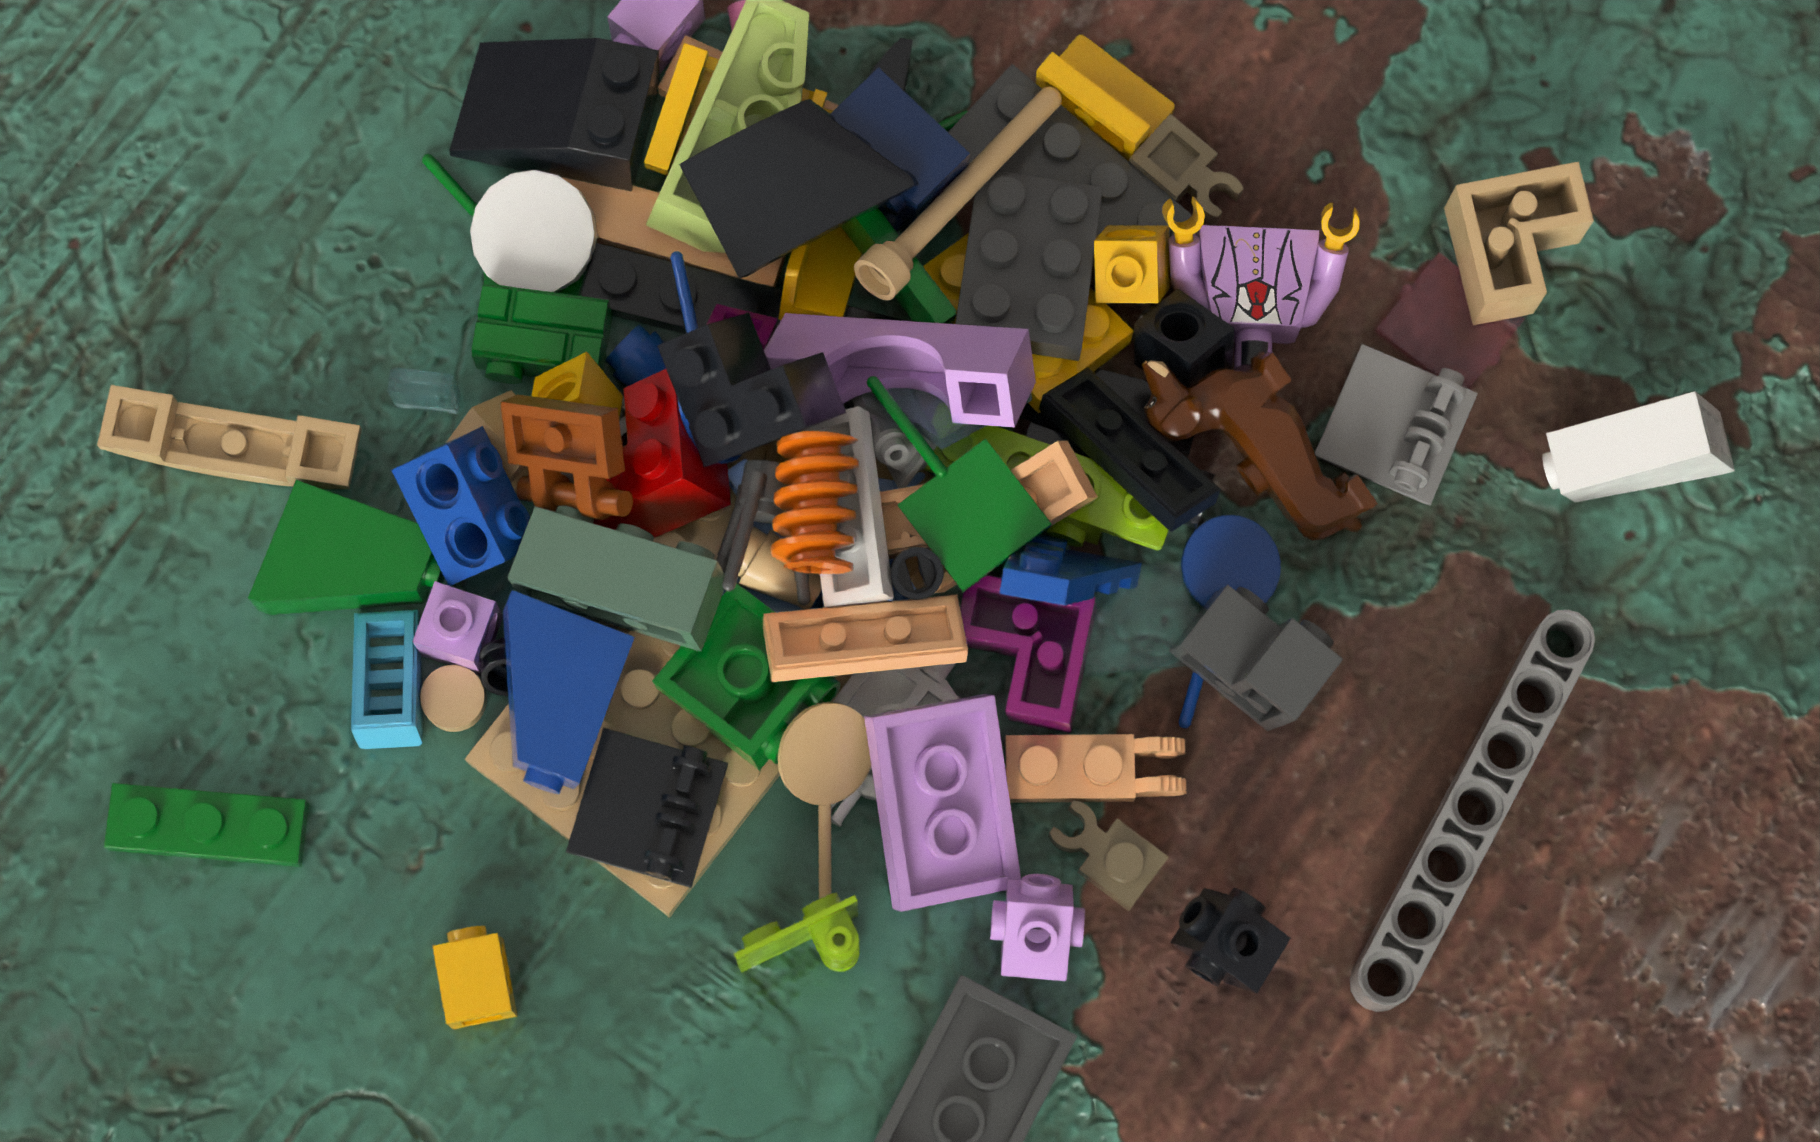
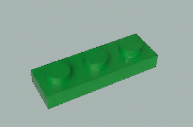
[104,783,309,867]

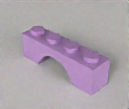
[764,313,1036,427]

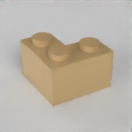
[1444,162,1594,326]

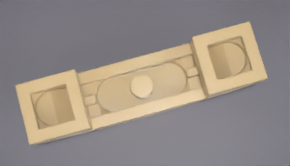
[97,385,362,489]

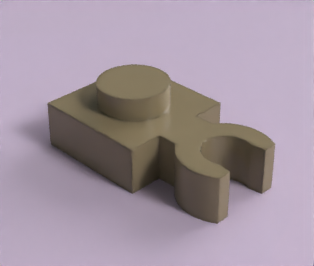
[1129,113,1243,225]
[1048,800,1169,911]

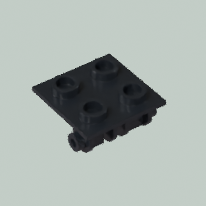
[566,728,728,888]

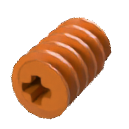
[771,431,859,574]

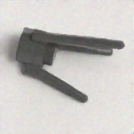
[716,460,810,606]

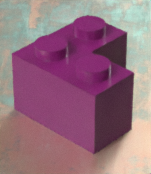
[960,575,1097,733]

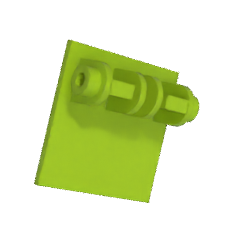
[734,892,860,973]

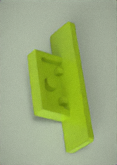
[923,408,1169,550]

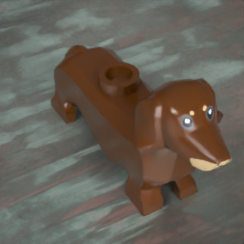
[1142,352,1378,540]

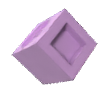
[607,0,705,73]
[412,581,503,675]

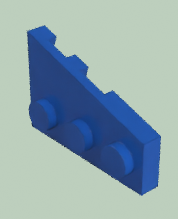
[999,534,1142,606]

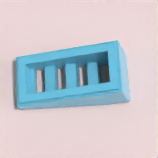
[351,610,423,749]

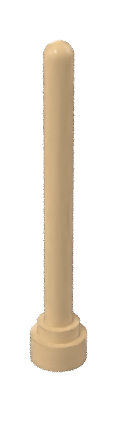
[854,86,1062,300]

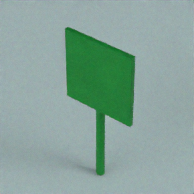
[867,376,1052,592]

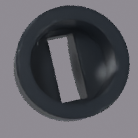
[890,547,943,600]

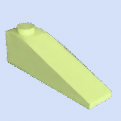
[646,0,809,253]

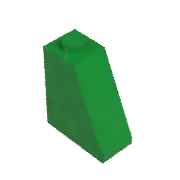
[248,480,445,615]

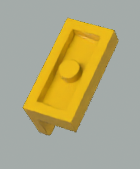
[1035,35,1175,161]
[779,226,862,320]

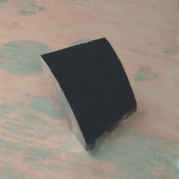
[679,99,919,278]

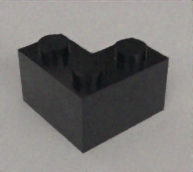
[658,312,846,467]

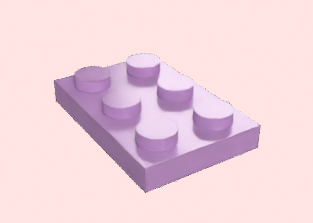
[864,694,1021,912]

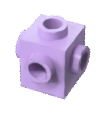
[990,874,1085,981]

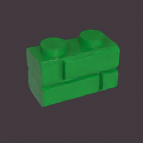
[471,283,612,384]

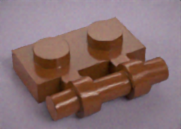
[500,394,633,520]

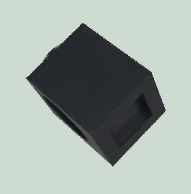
[1134,289,1234,388]

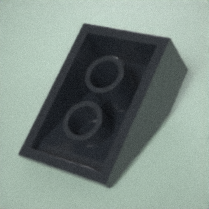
[449,38,660,192]

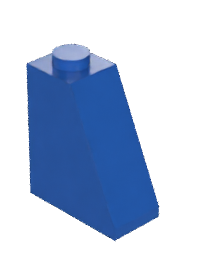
[503,590,635,794]

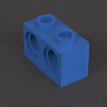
[391,426,530,586]

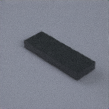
[1039,368,1221,532]

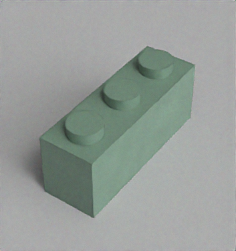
[507,506,725,652]

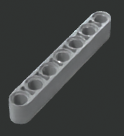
[1350,609,1595,1012]

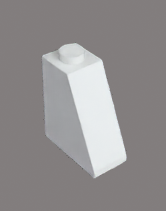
[1542,391,1735,503]

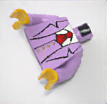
[1162,196,1360,371]

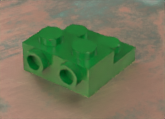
[652,583,841,771]

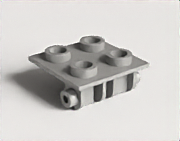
[1315,344,1478,506]

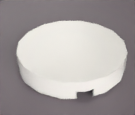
[470,170,598,293]

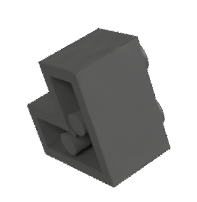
[1169,585,1343,731]

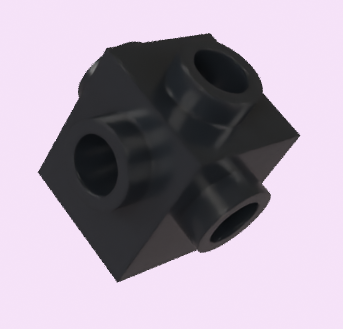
[1170,888,1291,993]

